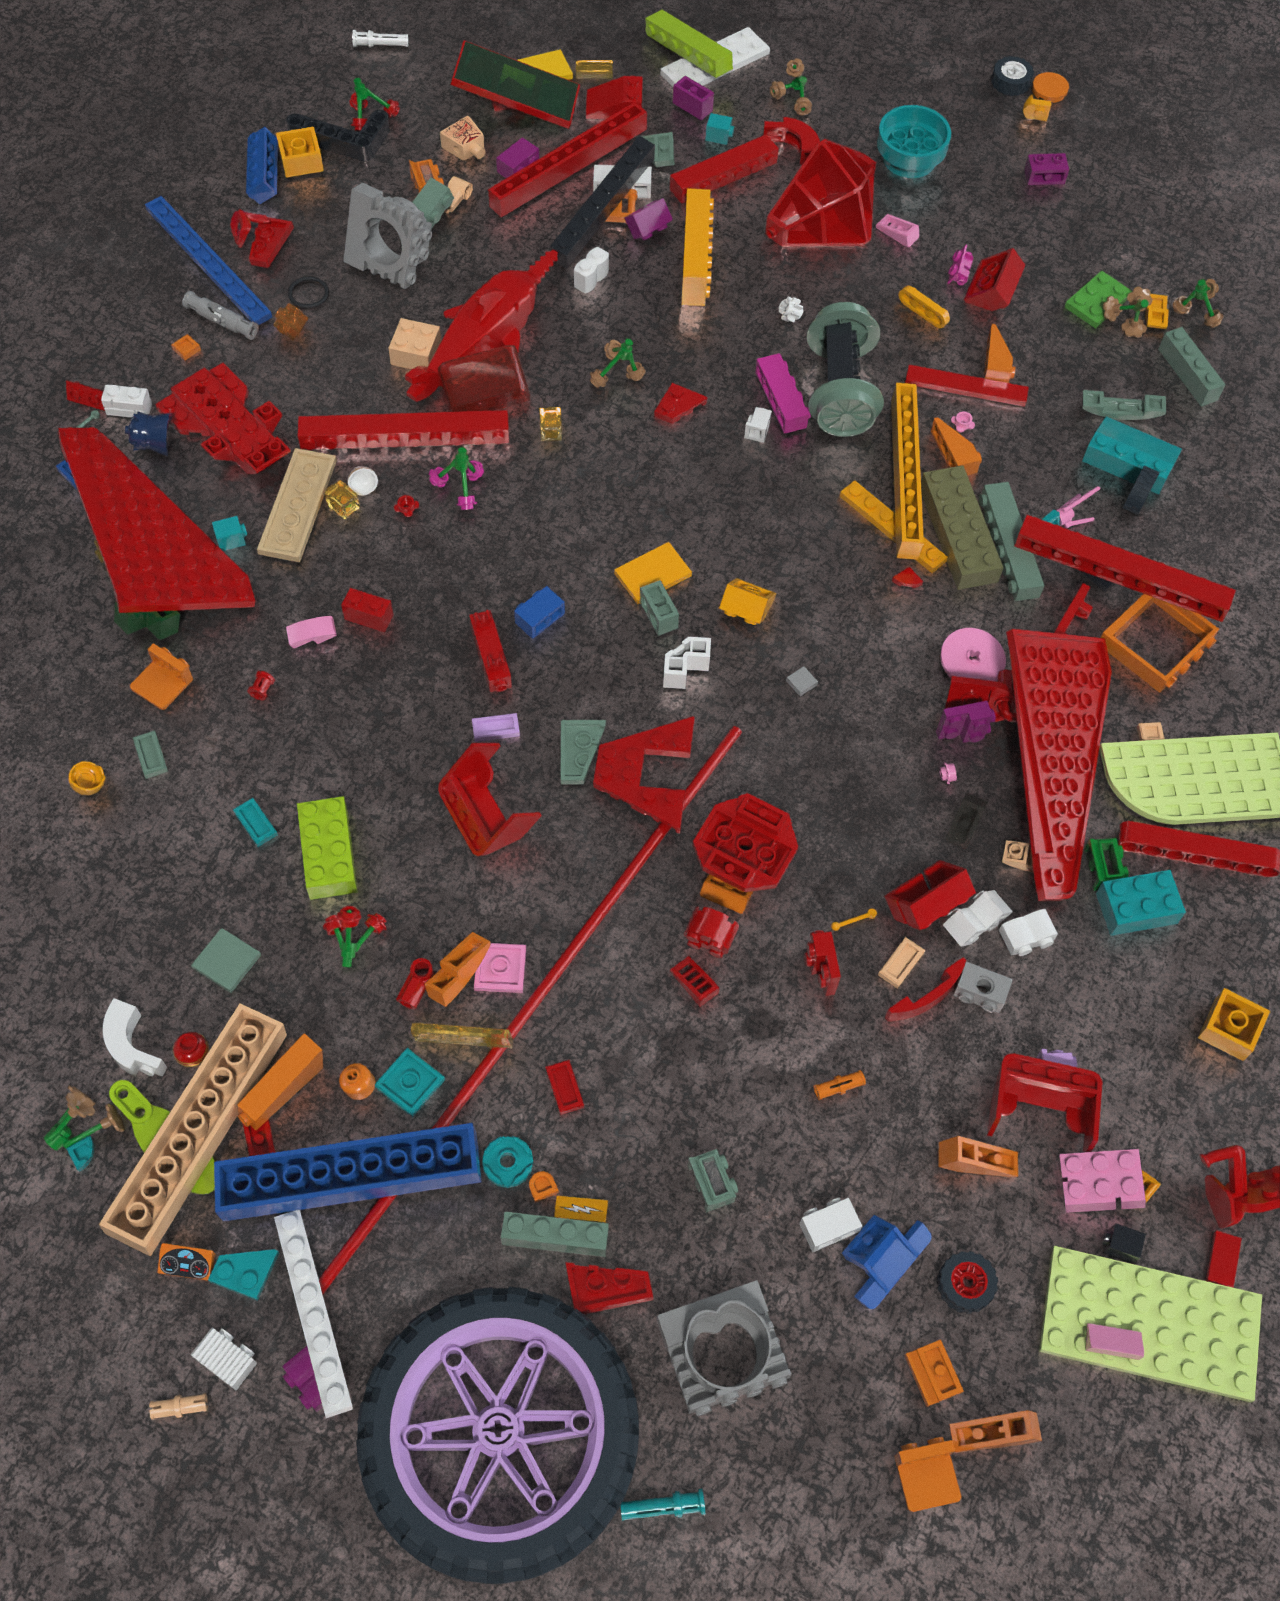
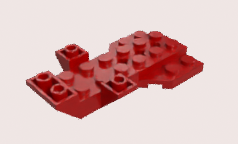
[155,362,291,474]

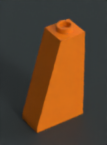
[237,1033,323,1130]

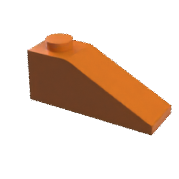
[984,324,1016,383]
[931,417,982,475]
[938,1136,1018,1178]
[949,1410,1042,1453]

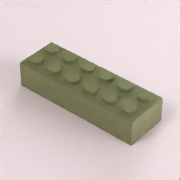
[921,465,1003,590]

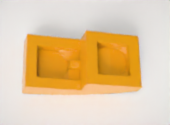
[1145,294,1169,329]

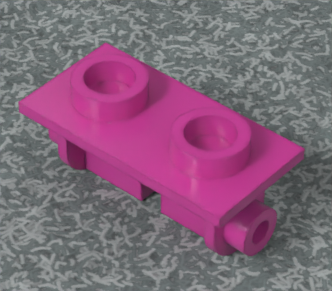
[948,244,973,285]

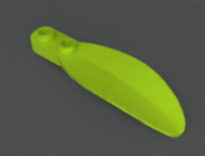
[109,1080,215,1194]

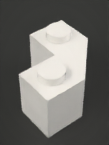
[663,637,711,689]
[943,890,1013,947]

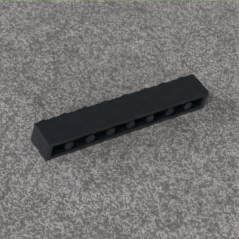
[550,135,655,269]

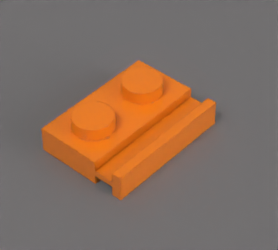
[904,1340,964,1407]

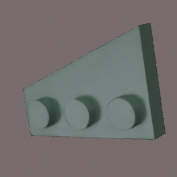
[561,720,606,784]

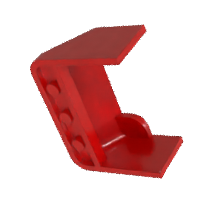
[438,743,542,856]
[987,1053,1103,1153]

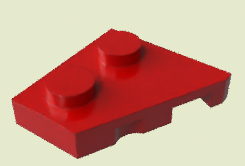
[654,383,708,424]

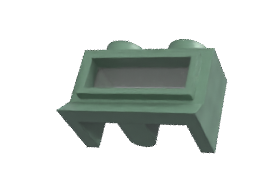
[687,1149,738,1213]

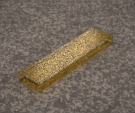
[411,1023,514,1048]

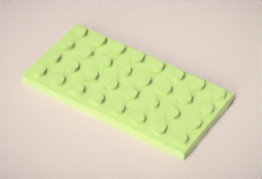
[1039,1246,1262,1402]

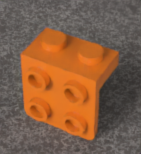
[130,643,193,710]
[894,1437,961,1512]

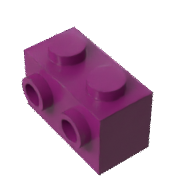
[673,75,714,120]
[496,137,539,178]
[1024,153,1069,185]
[624,198,673,240]

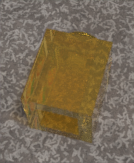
[540,407,562,441]
[324,480,360,519]

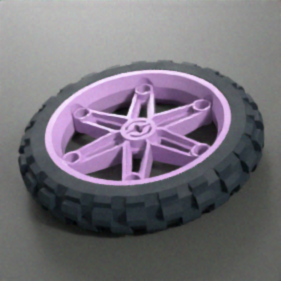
[356,1287,639,1584]

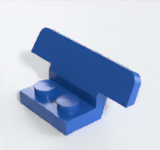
[842,1215,932,1309]

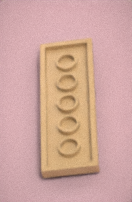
[257,448,337,562]

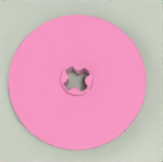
[940,628,1006,682]

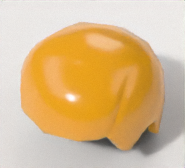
[68,761,106,796]

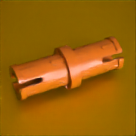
[813,1070,866,1100]

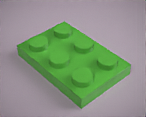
[1064,271,1133,329]

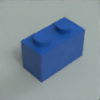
[514,586,565,639]

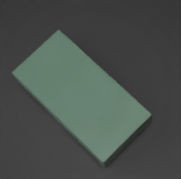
[132,730,168,779]

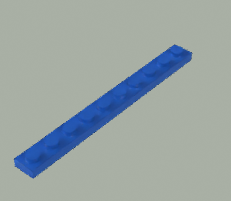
[145,196,273,326]

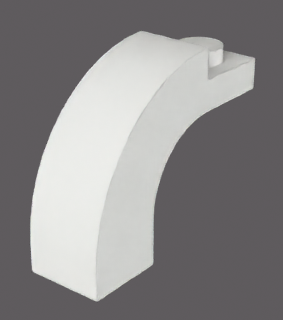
[103,998,167,1077]

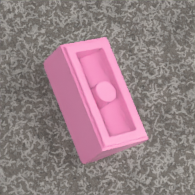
[1086,1323,1144,1360]

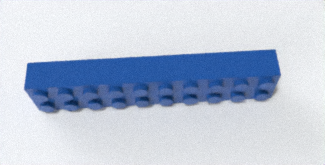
[214,1123,481,1222]

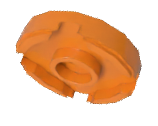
[1032,72,1069,103]

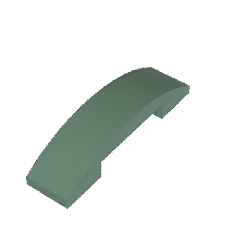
[1082,390,1166,420]

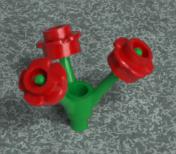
[349,78,400,131]
[323,906,387,967]

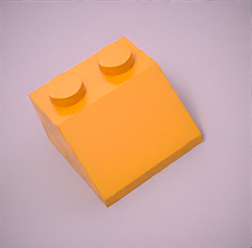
[719,578,777,625]

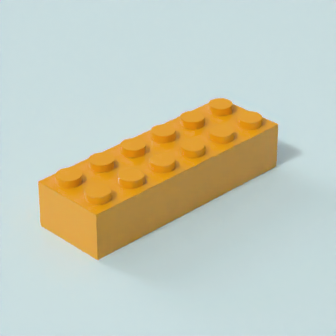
[681,188,714,306]

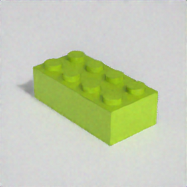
[297,796,358,900]

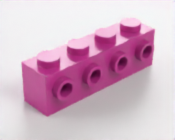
[755,353,811,434]

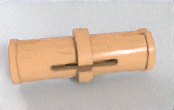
[149,1393,208,1420]

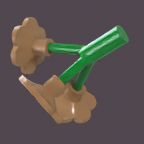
[1103,286,1152,338]

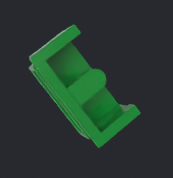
[1084,838,1129,891]

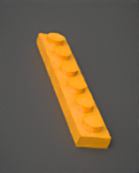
[839,480,948,573]

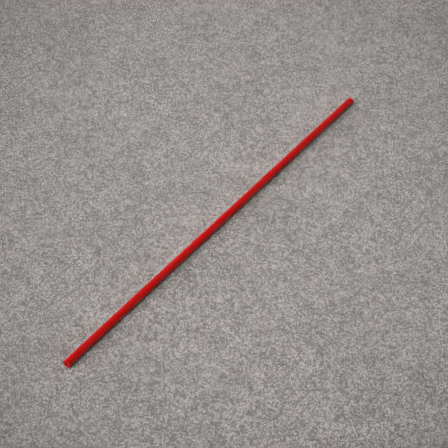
[318,726,742,1295]

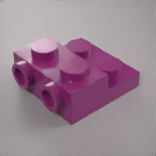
[936,701,996,743]

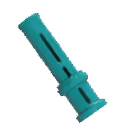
[620,1488,706,1521]

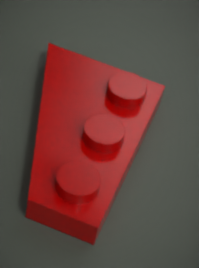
[565,1262,653,1314]

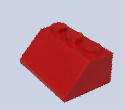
[964,248,1025,311]

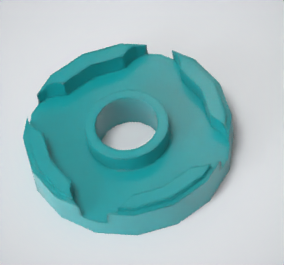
[482,1136,533,1188]

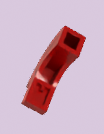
[763,117,820,165]

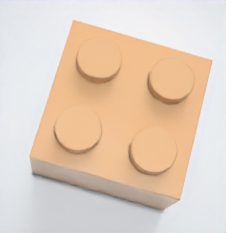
[388,318,441,369]

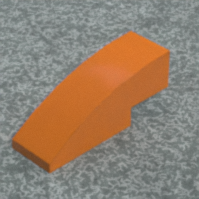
[425,932,491,1007]

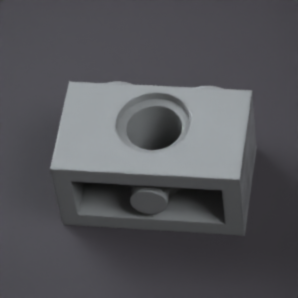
[953,961,1013,1013]

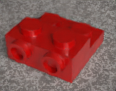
[804,930,841,996]

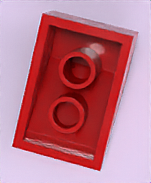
[586,76,643,119]

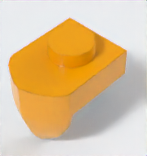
[1023,95,1051,121]

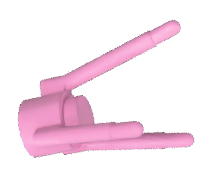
[1056,486,1100,529]

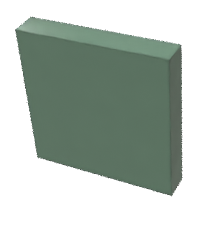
[191,928,261,993]

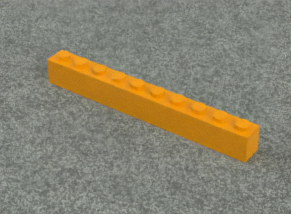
[891,382,924,560]

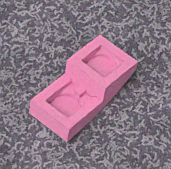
[286,616,337,649]

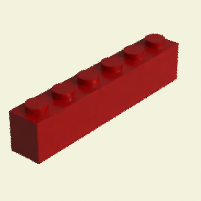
[670,134,779,204]

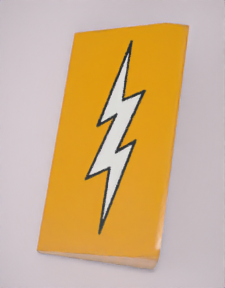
[554,1196,608,1223]

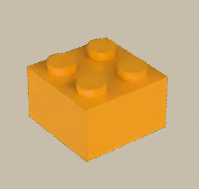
[276,127,324,178]
[1198,988,1270,1061]

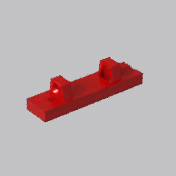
[1054,583,1093,635]

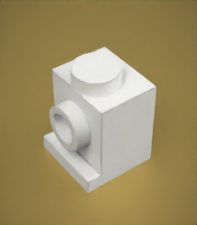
[744,407,772,443]

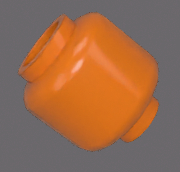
[339,1063,376,1100]

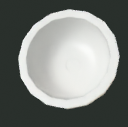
[347,466,378,495]

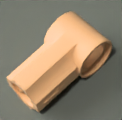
[444,176,473,214]

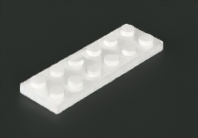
[660,27,770,87]

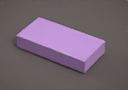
[472,713,520,742]

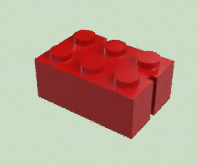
[884,860,976,930]

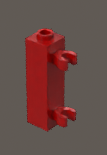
[469,610,512,693]

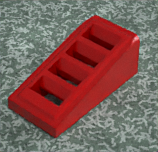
[670,956,720,1007]

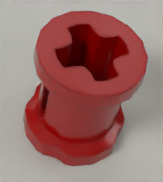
[247,671,275,701]

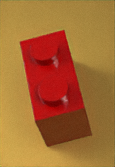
[341,588,393,632]

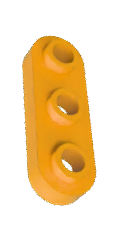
[899,285,950,328]

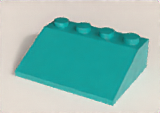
[1082,416,1182,495]

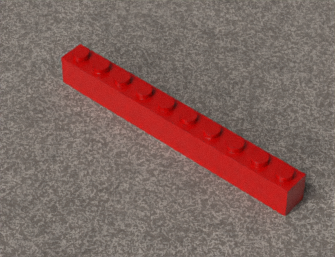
[488,102,647,218]
[298,410,509,450]
[1014,515,1236,622]

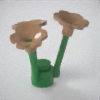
[44,1085,125,1151]

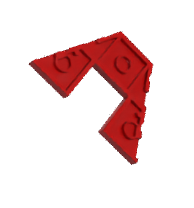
[593,716,695,834]

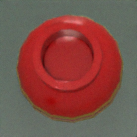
[173,1032,209,1067]

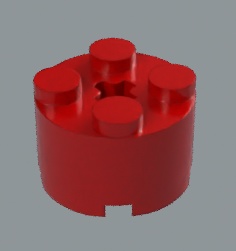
[684,906,739,959]

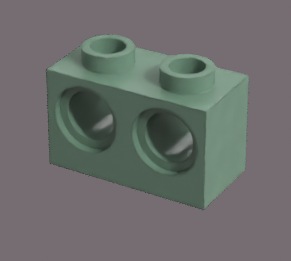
[640,580,679,636]

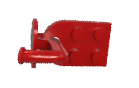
[944,669,1018,726]
[1199,1145,1280,1229]

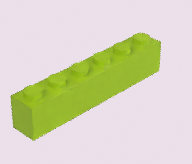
[645,10,733,78]

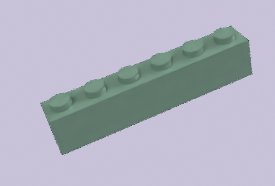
[979,482,1044,601]

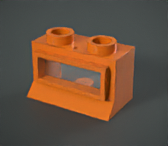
[409,159,444,194]

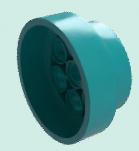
[877,105,951,178]

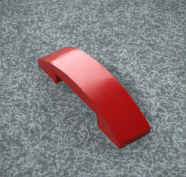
[885,957,966,1021]

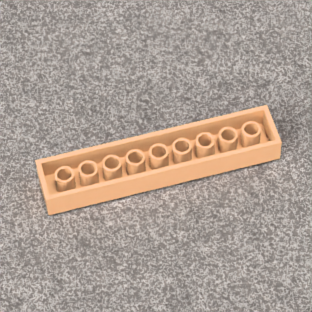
[99,1003,287,1257]

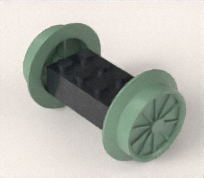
[807,302,884,437]

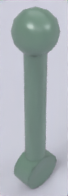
[75,410,100,428]

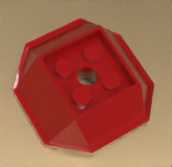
[692,793,798,892]

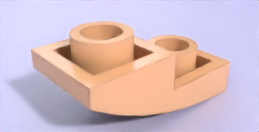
[1002,840,1034,873]

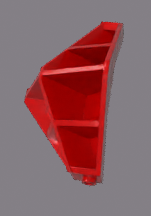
[765,139,876,247]

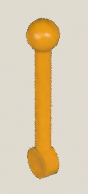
[831,908,877,931]

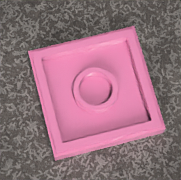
[474,943,526,993]

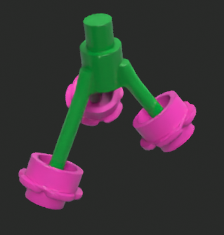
[429,447,484,510]

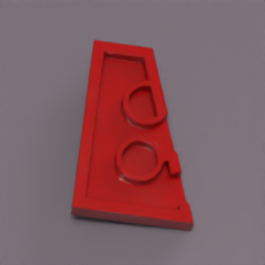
[249,217,294,268]

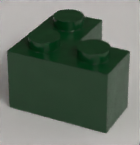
[114,602,180,640]

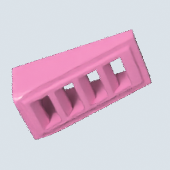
[876,214,919,247]

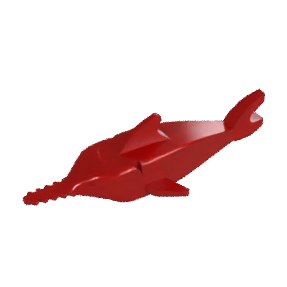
[405,250,558,402]

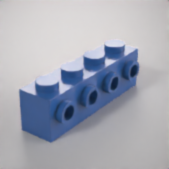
[246,127,278,205]

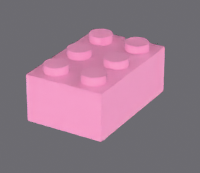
[1060,1149,1146,1213]

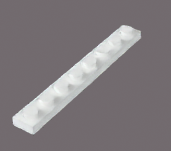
[274,1210,353,1418]

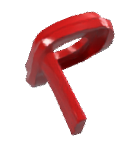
[230,209,270,248]

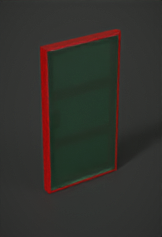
[450,40,580,129]

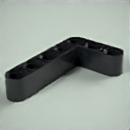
[286,110,390,162]

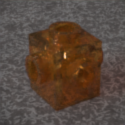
[273,303,309,340]

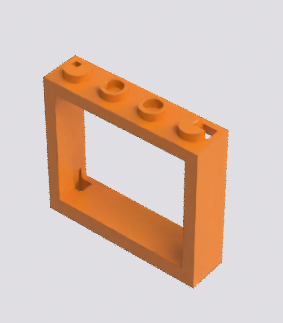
[1101,594,1219,693]

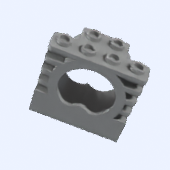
[343,183,432,289]
[656,1280,792,1416]

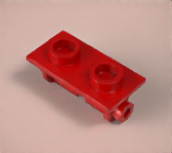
[66,381,105,411]

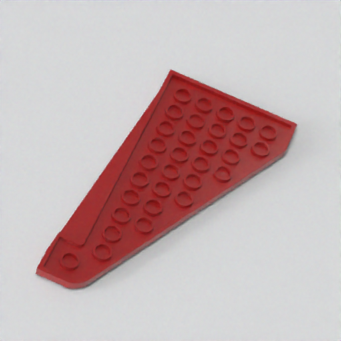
[58,427,255,613]
[1006,629,1112,901]

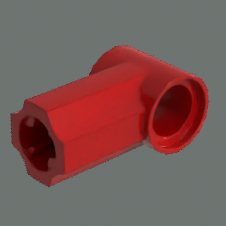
[396,958,435,1010]

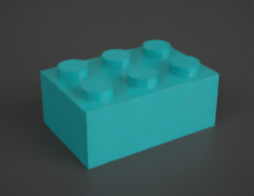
[1096,870,1186,936]

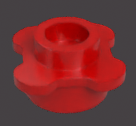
[394,495,419,517]

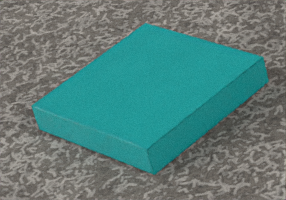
[375,1048,446,1118]

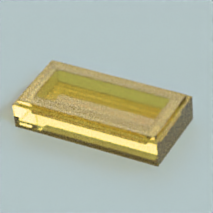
[576,60,613,79]

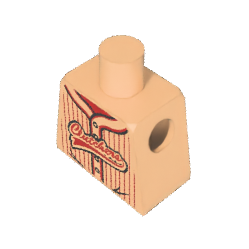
[440,116,485,160]

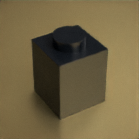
[1102,1223,1146,1264]

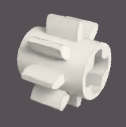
[779,296,803,323]

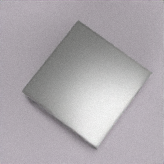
[786,666,818,696]

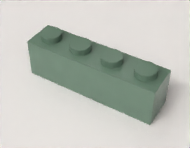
[1158,327,1226,407]
[501,1212,609,1257]

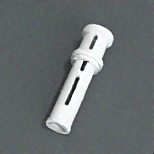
[352,30,408,48]

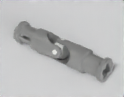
[182,291,259,340]

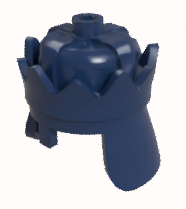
[125,411,172,456]

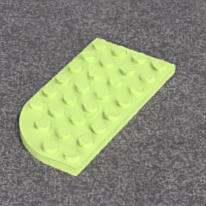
[1099,732,1280,825]

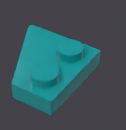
[208,1249,279,1301]

